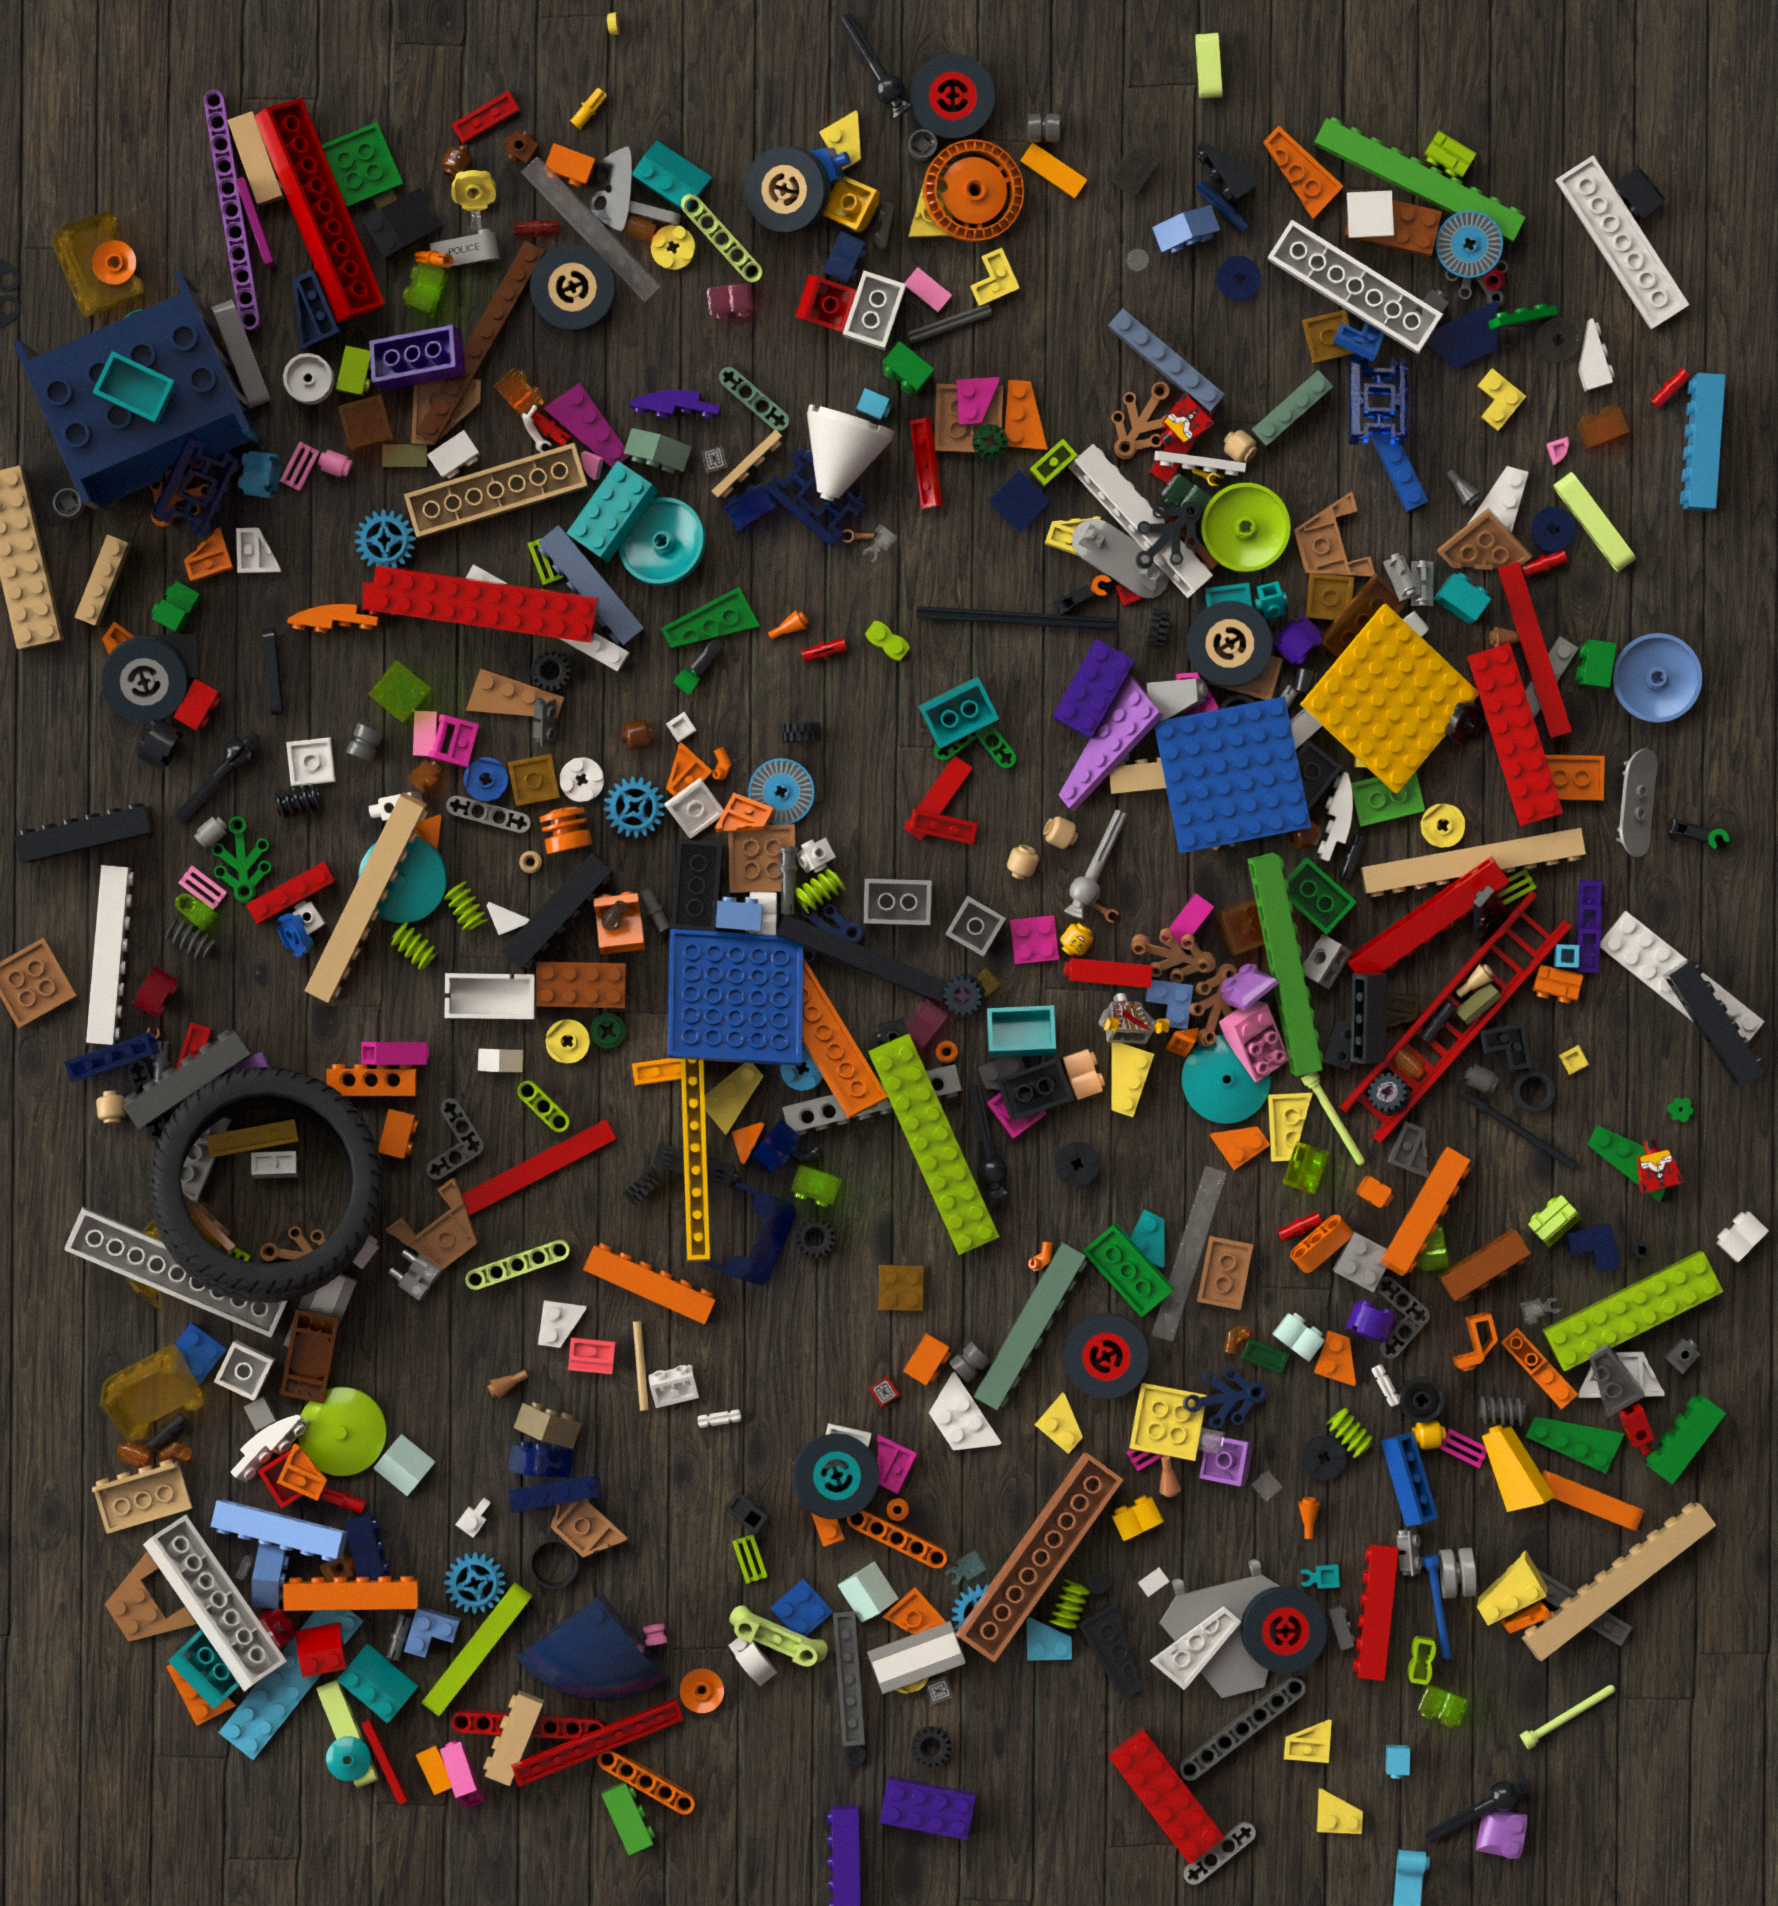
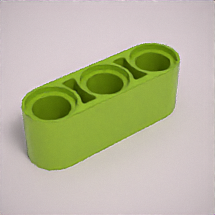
[518,1080,570,1132]

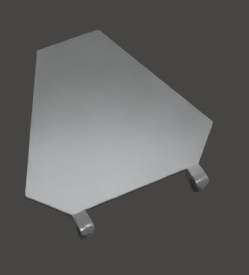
[1159,1559,1279,1698]

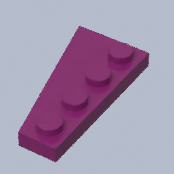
[543,383,631,468]

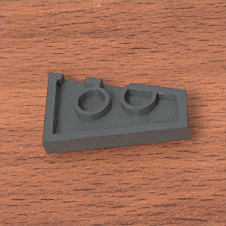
[1589,1343,1645,1418]

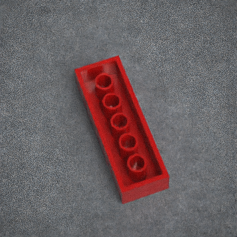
[1108,1728,1225,1865]

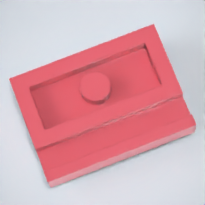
[568,1337,616,1374]

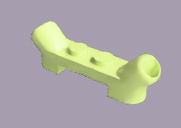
[729,1605,828,1667]

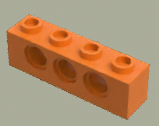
[326,1064,417,1096]

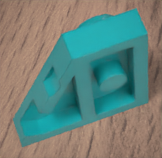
[1130,1209,1165,1268]

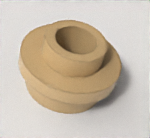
[519,851,542,873]

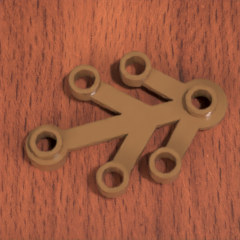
[1111,382,1169,459]
[1131,928,1216,983]
[1189,964,1238,1047]
[260,1226,326,1261]

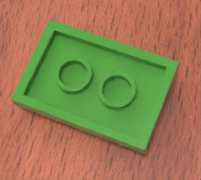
[1351,771,1425,827]

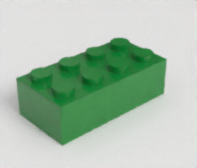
[1645,1394,1726,1485]

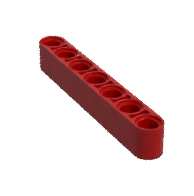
[451,1710,605,1739]

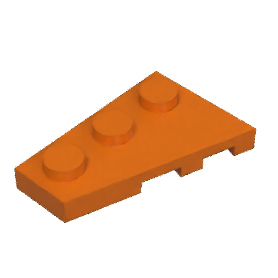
[882,1587,959,1639]

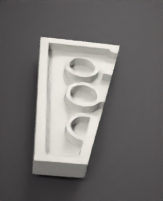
[1150,1607,1241,1690]

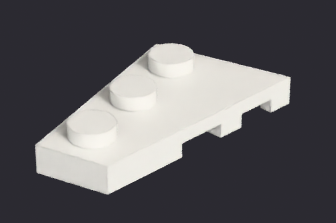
[1467,466,1529,532]

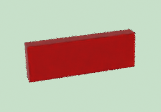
[451,91,520,144]
[908,808,979,845]

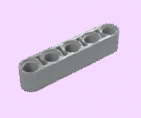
[211,299,271,408]

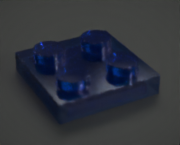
[988,470,1051,533]

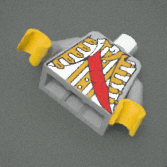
[1098,993,1170,1044]

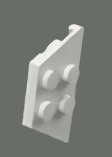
[1578,1351,1664,1398]
[929,1371,1001,1450]

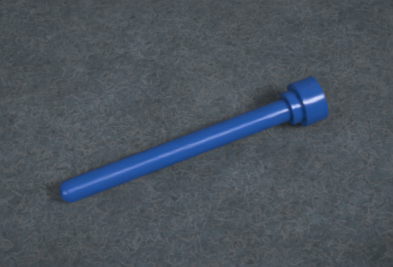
[1422,1554,1451,1661]

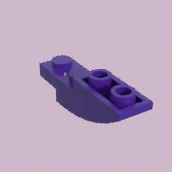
[629,390,721,419]

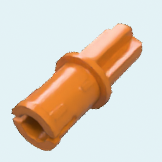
[414,250,453,268]

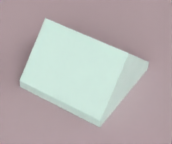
[373,1434,436,1496]
[837,1561,899,1623]

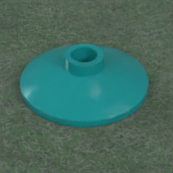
[326,1736,371,1781]

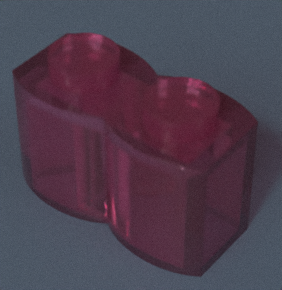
[706,283,754,319]
[905,999,948,1051]

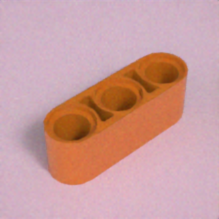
[1290,1215,1352,1273]

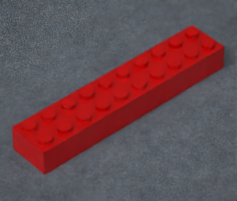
[254,98,385,323]
[370,565,600,643]

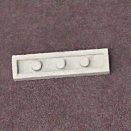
[1154,451,1246,476]

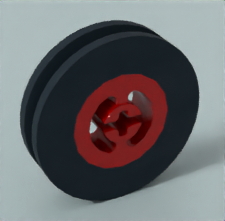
[911,53,995,141]
[1064,1313,1149,1399]
[1240,1586,1327,1673]

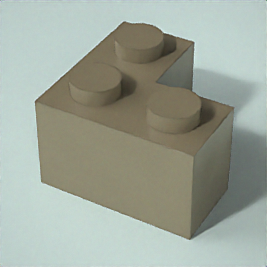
[514,1402,582,1449]

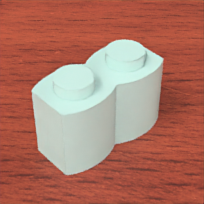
[1272,1313,1325,1362]

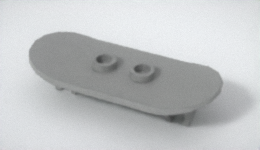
[1072,519,1169,598]
[1616,748,1658,857]

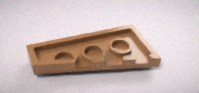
[466,669,565,719]

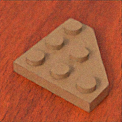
[411,379,482,445]
[1437,508,1532,570]

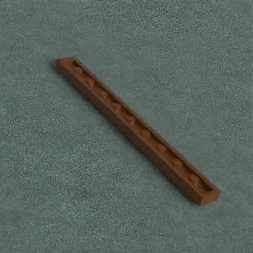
[416,240,545,444]

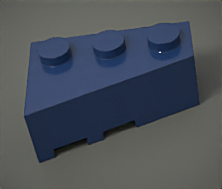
[293,270,346,351]

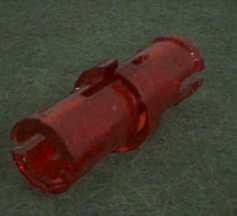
[514,219,559,237]

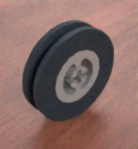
[102,636,188,723]

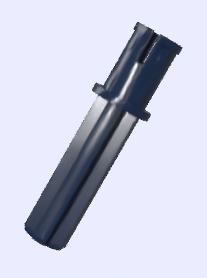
[1195,180,1252,233]

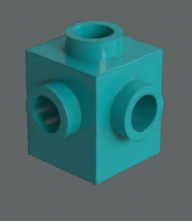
[1255,581,1288,620]

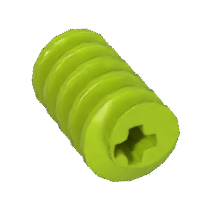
[795,869,846,914]
[444,881,489,931]
[391,921,439,970]
[1326,1408,1373,1458]
[1049,1579,1090,1629]

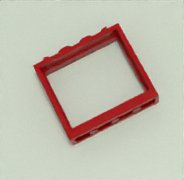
[1064,958,1153,988]

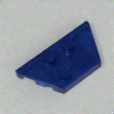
[1425,300,1498,368]

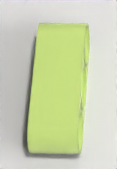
[1195,33,1222,99]

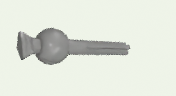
[1064,810,1127,919]

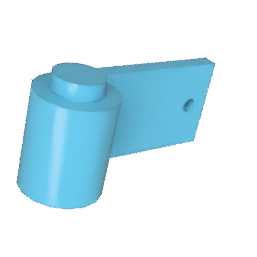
[1393,1849,1430,1906]

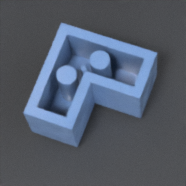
[1152,205,1220,253]
[716,897,763,931]
[1145,980,1193,1029]
[252,1544,289,1609]
[404,1606,461,1658]

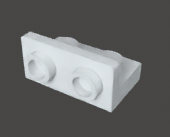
[649,1365,699,1408]

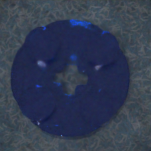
[1216,256,1261,301]
[1530,507,1576,552]

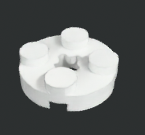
[560,758,604,802]

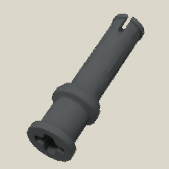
[778,846,798,914]

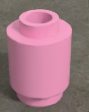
[318,449,353,478]

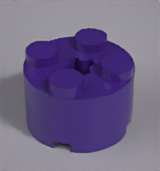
[1272,613,1323,665]
[1345,1300,1396,1344]

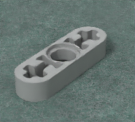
[628,201,682,226]

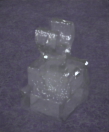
[862,524,898,563]
[1520,1297,1560,1324]

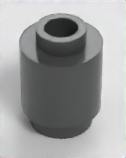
[1464,1064,1499,1093]

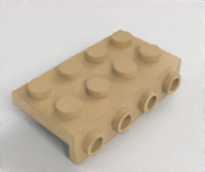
[92,1459,193,1534]

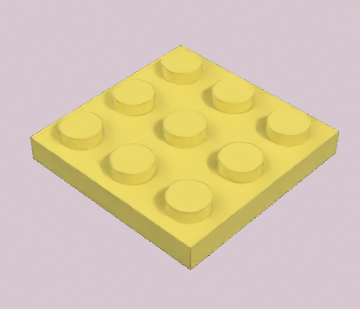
[1129,1383,1207,1461]

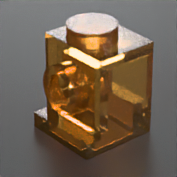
[407,759,442,794]
[319,1553,356,1581]

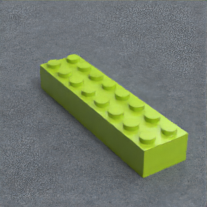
[1541,1251,1723,1372]

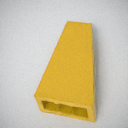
[1482,1425,1555,1512]

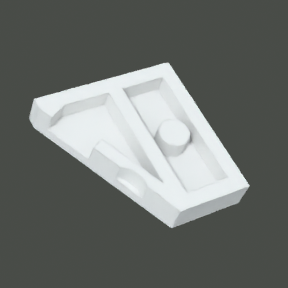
[236,528,281,573]
[538,1300,587,1348]

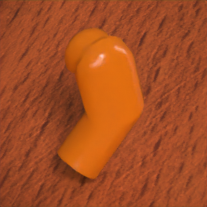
[712,747,732,780]
[1028,1242,1053,1271]

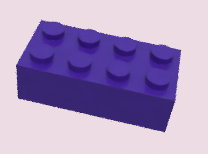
[369,325,465,391]
[1052,639,1135,739]
[880,1775,976,1840]

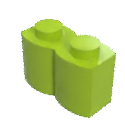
[865,621,910,662]
[1407,1635,1436,1685]

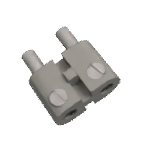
[388,1249,442,1301]

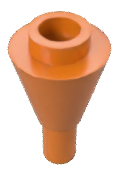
[768,609,809,640]
[1298,1497,1320,1539]

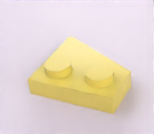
[819,111,861,170]
[1044,516,1101,556]
[1035,1392,1083,1454]
[1284,1720,1332,1763]
[1317,1788,1363,1834]

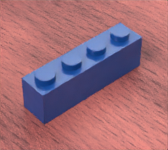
[1368,421,1428,513]
[1381,1432,1438,1526]

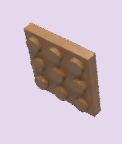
[934,384,1003,453]
[728,824,796,893]
[0,938,78,1028]

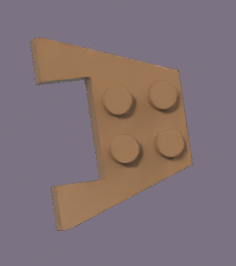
[1293,492,1375,577]
[385,1177,478,1270]
[105,1551,197,1642]

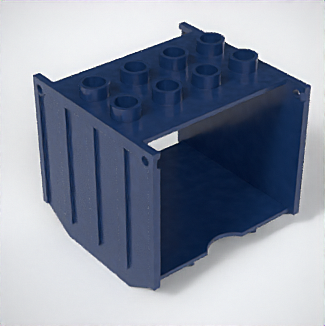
[12,269,265,514]

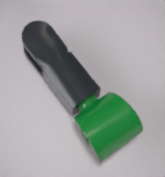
[673,639,722,695]
[1667,818,1729,849]

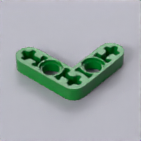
[934,723,1016,768]

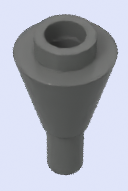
[1446,469,1481,507]

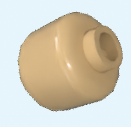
[1224,430,1257,463]
[1043,816,1078,849]
[1007,845,1039,879]
[96,1091,126,1124]

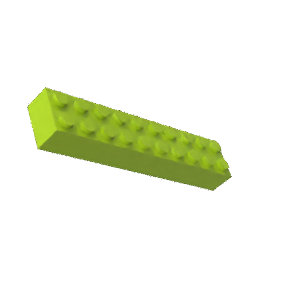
[868,1033,999,1255]

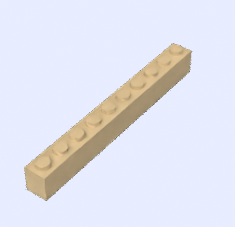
[305,792,428,1003]
[1360,828,1586,897]
[1522,1502,1716,1661]

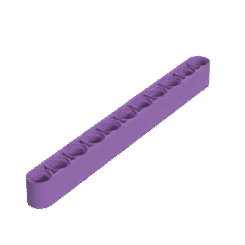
[204,90,261,332]

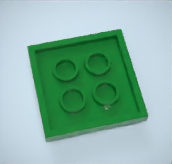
[321,122,404,208]

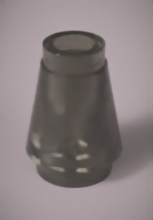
[601,900,627,931]

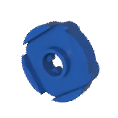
[464,757,508,803]
[277,913,314,957]

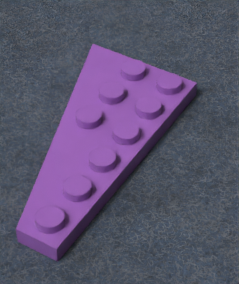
[1059,673,1164,811]

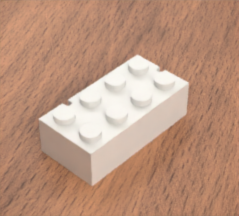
[445,973,536,1019]

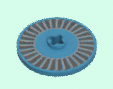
[1436,210,1503,278]
[748,758,815,825]

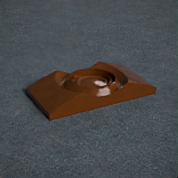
[280,1308,340,1404]

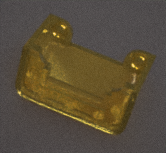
[52,210,144,317]
[99,1344,205,1443]

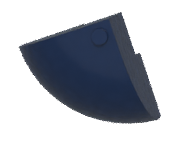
[515,1592,670,1701]

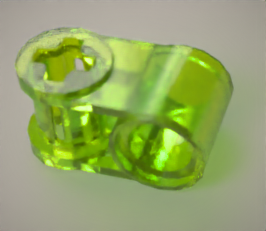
[175,893,218,932]

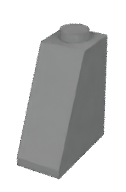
[1147,679,1208,721]

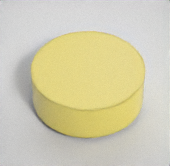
[607,12,620,36]

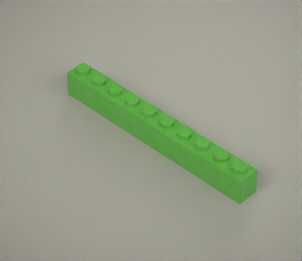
[1313,117,1525,244]
[1247,853,1324,1077]

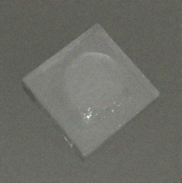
[1197,1427,1225,1454]

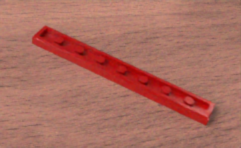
[1497,562,1572,738]
[461,1119,617,1215]
[511,1698,684,1787]

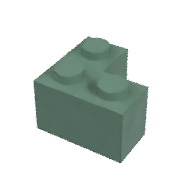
[624,428,692,474]

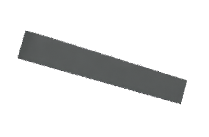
[1179,1676,1306,1781]

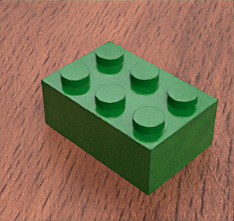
[882,341,934,396]
[1286,857,1356,935]

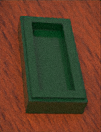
[1240,1337,1290,1374]

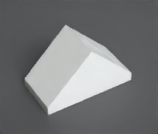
[487,902,530,935]
[478,1049,523,1072]

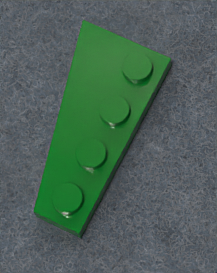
[661,587,760,648]
[1525,1416,1625,1473]

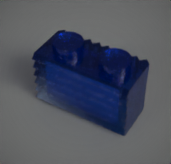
[724,483,776,531]

